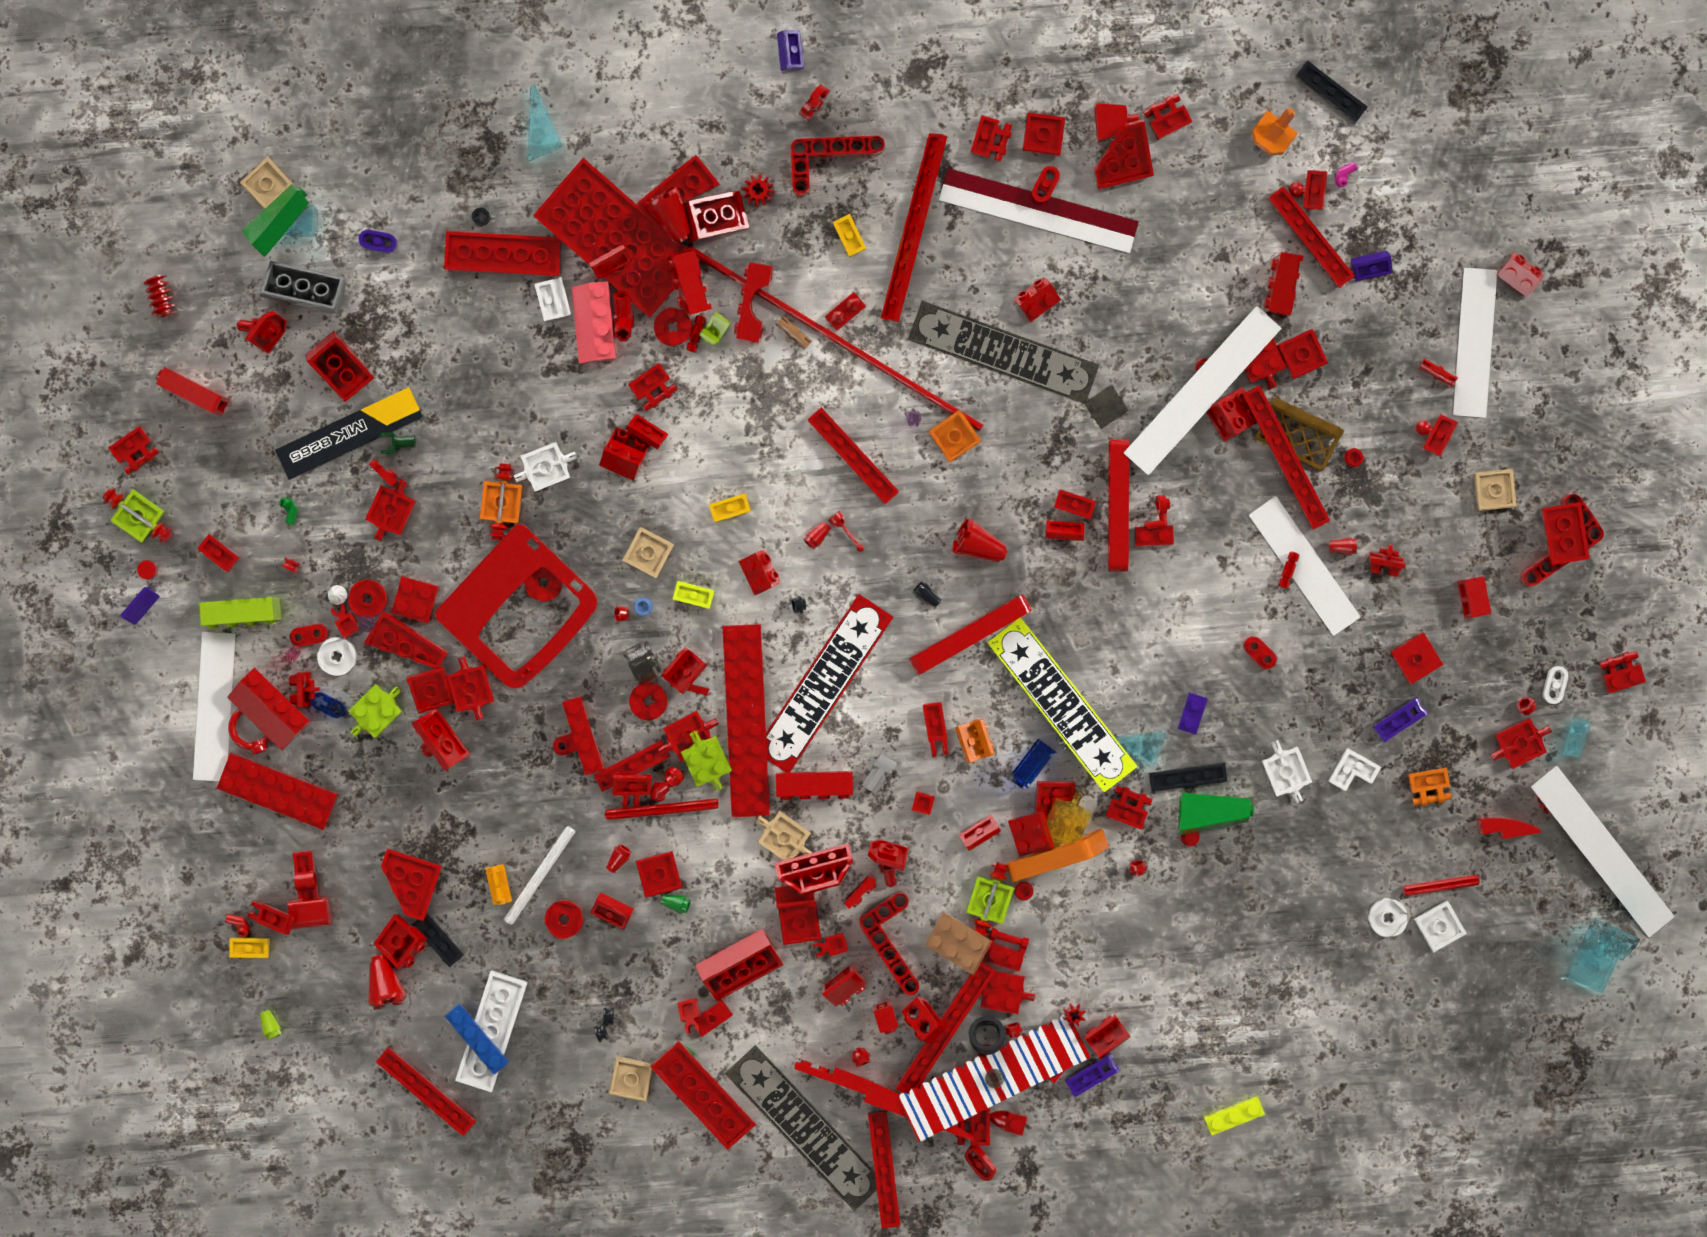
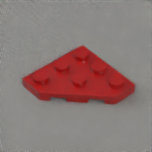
[1094,119,1154,190]
[381,848,442,921]

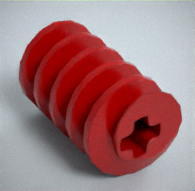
[144,275,177,318]

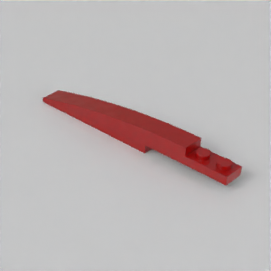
[794,1059,974,1141]

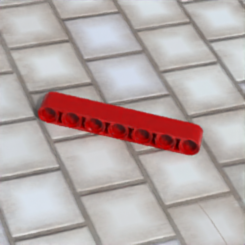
[1108,439,1129,572]
[909,594,1032,676]

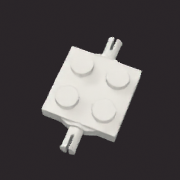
[514,442,578,492]
[1262,740,1312,803]

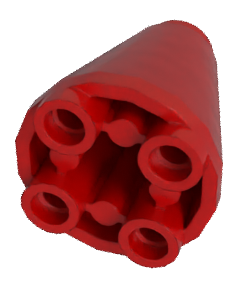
[368,954,407,1010]

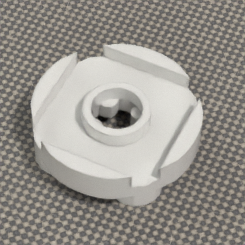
[317,637,357,676]
[1368,898,1408,937]

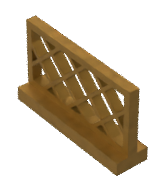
[1254,396,1345,471]

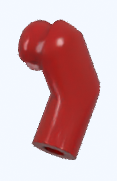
[225,914,250,937]

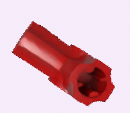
[613,291,634,342]

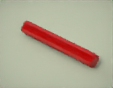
[1403,875,1480,896]

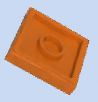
[928,409,982,463]

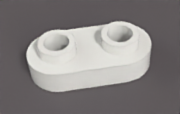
[1542,666,1568,704]

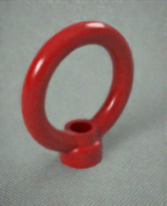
[228,709,270,755]

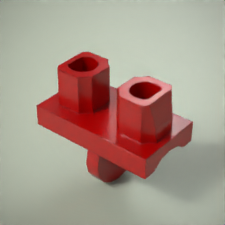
[1368,544,1406,577]
[289,672,320,707]

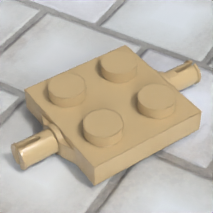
[756,811,813,861]

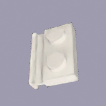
[535,277,572,322]

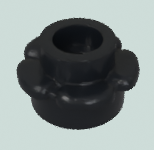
[792,596,806,615]

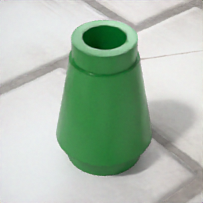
[661,894,691,914]

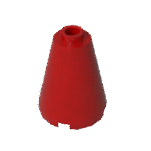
[643,186,691,242]
[952,518,1008,563]

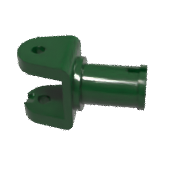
[379,432,416,454]

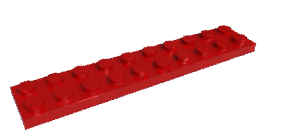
[722,624,770,817]

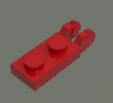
[922,701,948,757]
[247,901,295,935]

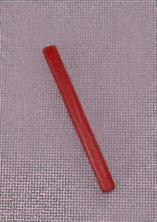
[605,799,719,820]

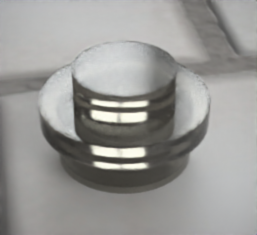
[985,1069,1004,1088]

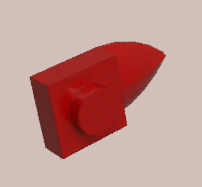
[990,1111,1027,1136]

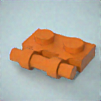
[1408,767,1452,807]

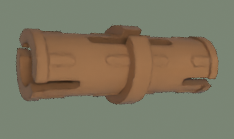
[776,316,812,350]

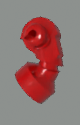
[650,767,684,802]

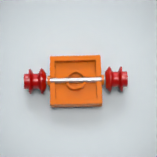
[480,463,523,541]

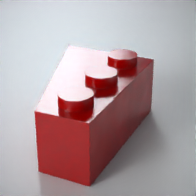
[668,249,712,315]

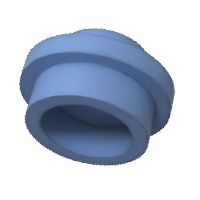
[634,597,653,617]

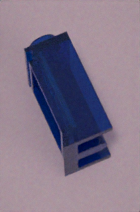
[1010,739,1057,789]

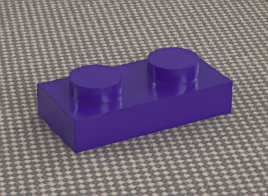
[1177,692,1208,735]

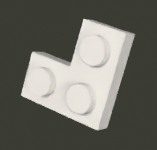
[1328,748,1381,791]

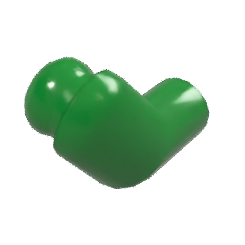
[279,497,298,525]

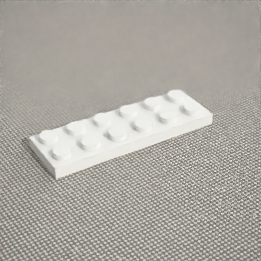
[455,970,528,1092]

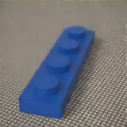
[444,1003,510,1075]

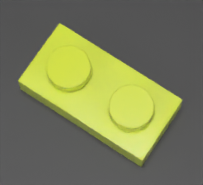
[673,581,715,609]

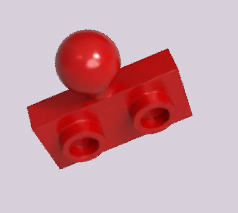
[1289,170,1328,211]
[1416,414,1459,457]

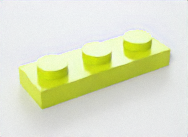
[1204,1096,1265,1136]

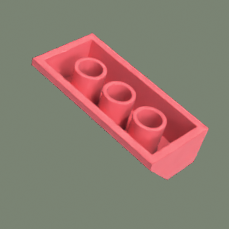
[572,281,617,364]

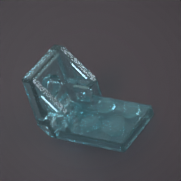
[1566,919,1640,994]

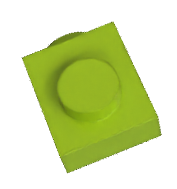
[699,312,732,346]

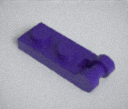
[1373,697,1428,742]
[1065,1053,1121,1097]

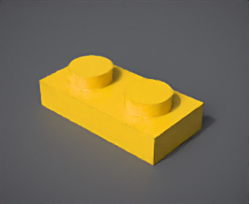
[833,214,867,258]
[709,493,751,523]
[229,937,270,958]

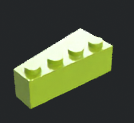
[199,597,282,629]

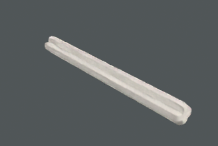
[504,826,575,925]

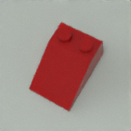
[683,190,749,243]
[305,330,374,402]
[822,963,867,1007]

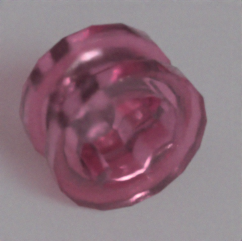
[283,646,302,665]

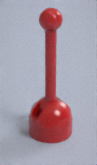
[828,511,864,552]

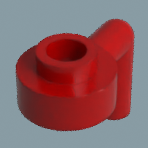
[1144,495,1170,530]

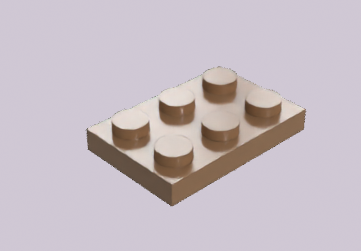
[925,912,992,975]

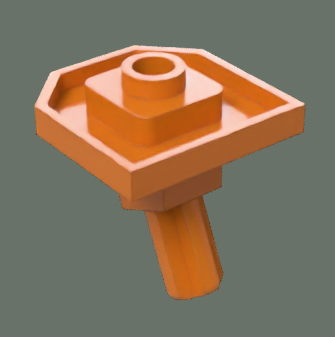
[1252,108,1298,156]

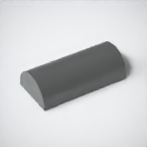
[259,261,346,314]

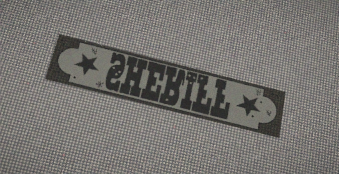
[908,301,1100,404]
[725,1045,877,1211]

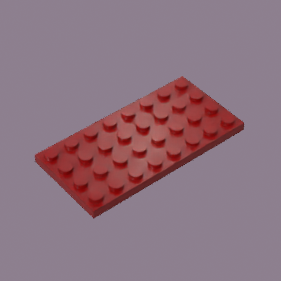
[533,158,700,318]

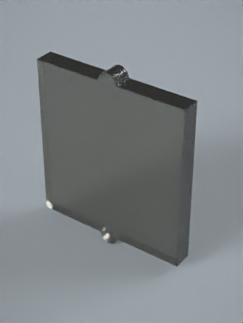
[1084,384,1129,429]

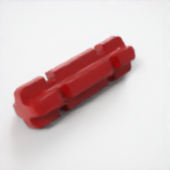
[686,315,706,353]
[1278,551,1300,589]

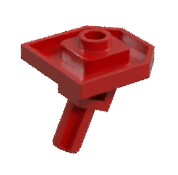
[236,311,287,354]
[868,840,909,887]

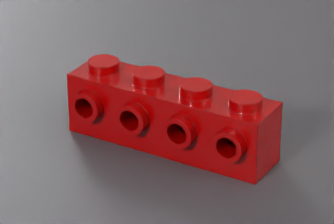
[776,771,853,800]

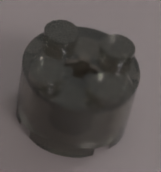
[622,641,663,686]

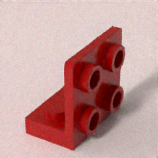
[1206,387,1257,442]

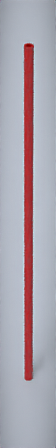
[687,245,983,431]

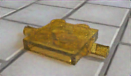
[1046,791,1092,847]

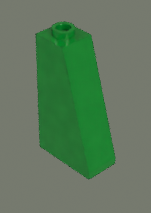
[242,184,309,257]
[1178,793,1254,835]

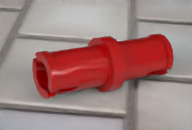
[1418,358,1458,388]

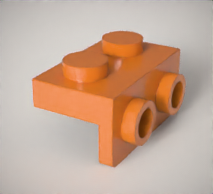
[955,718,994,763]

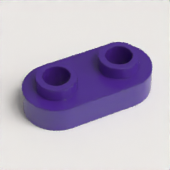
[358,229,398,253]

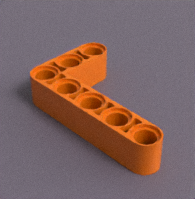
[1006,829,1109,882]

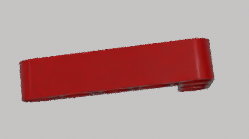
[791,135,885,197]
[1519,494,1604,586]
[859,891,919,995]

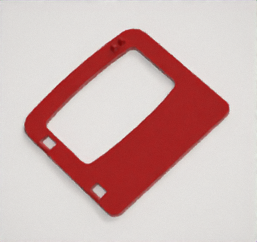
[435,524,598,689]

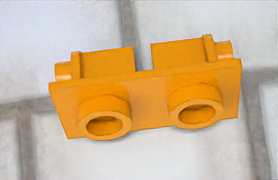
[485,864,512,906]

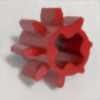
[1062,1003,1086,1027]

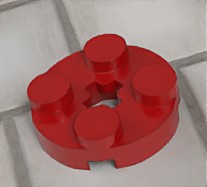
[799,84,831,122]
[654,307,692,346]
[524,567,563,602]
[348,580,388,618]
[629,682,668,721]
[545,900,584,939]

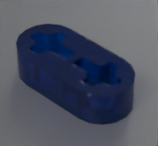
[311,692,347,718]

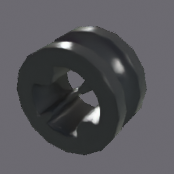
[472,207,490,226]
[603,1008,614,1025]
[594,1023,609,1043]

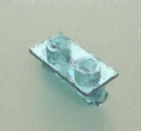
[1562,716,1592,759]

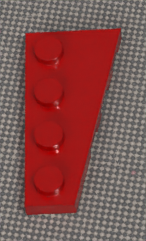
[363,611,449,668]

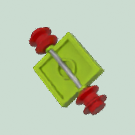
[103,488,172,544]
[966,862,1014,936]

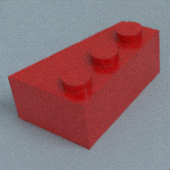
[1264,252,1304,317]

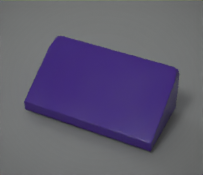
[777,30,804,71]
[1350,251,1393,282]
[120,587,160,625]

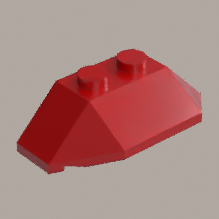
[774,843,853,895]

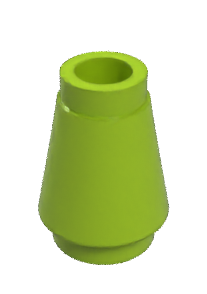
[259,1010,282,1040]

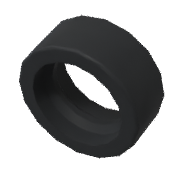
[969,1016,1006,1055]

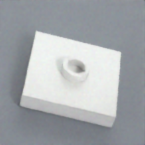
[1414,900,1467,953]

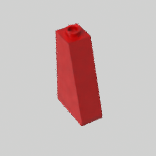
[156,367,230,416]

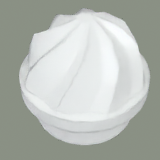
[328,585,347,605]

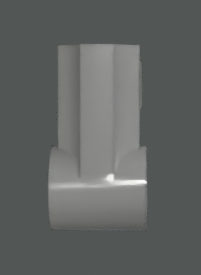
[862,753,897,794]

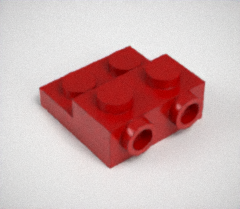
[373,914,427,969]

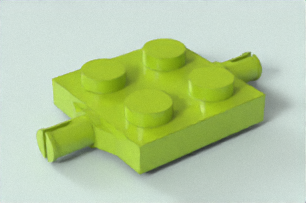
[349,684,403,738]
[681,731,732,791]

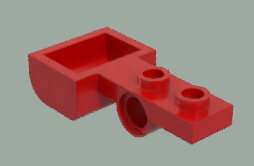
[287,850,332,930]

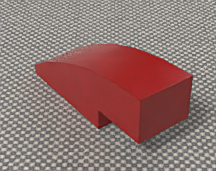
[1476,817,1541,839]

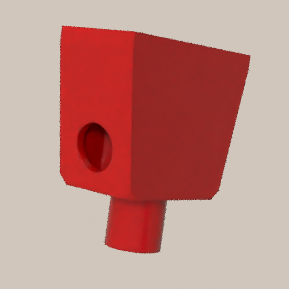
[1094,103,1139,143]

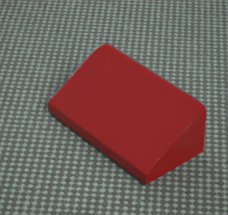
[590,893,634,930]

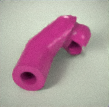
[1335,161,1358,188]

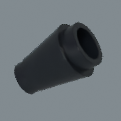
[912,581,942,608]

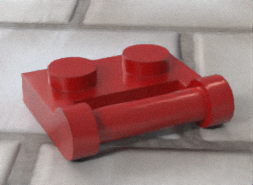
[983,928,1029,972]

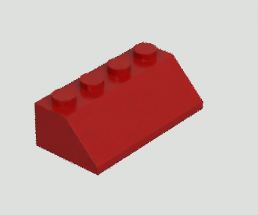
[227,667,310,751]
[695,929,784,1002]

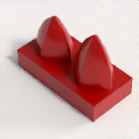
[825,292,866,331]

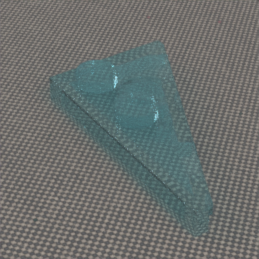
[527,84,563,162]
[1114,731,1167,767]

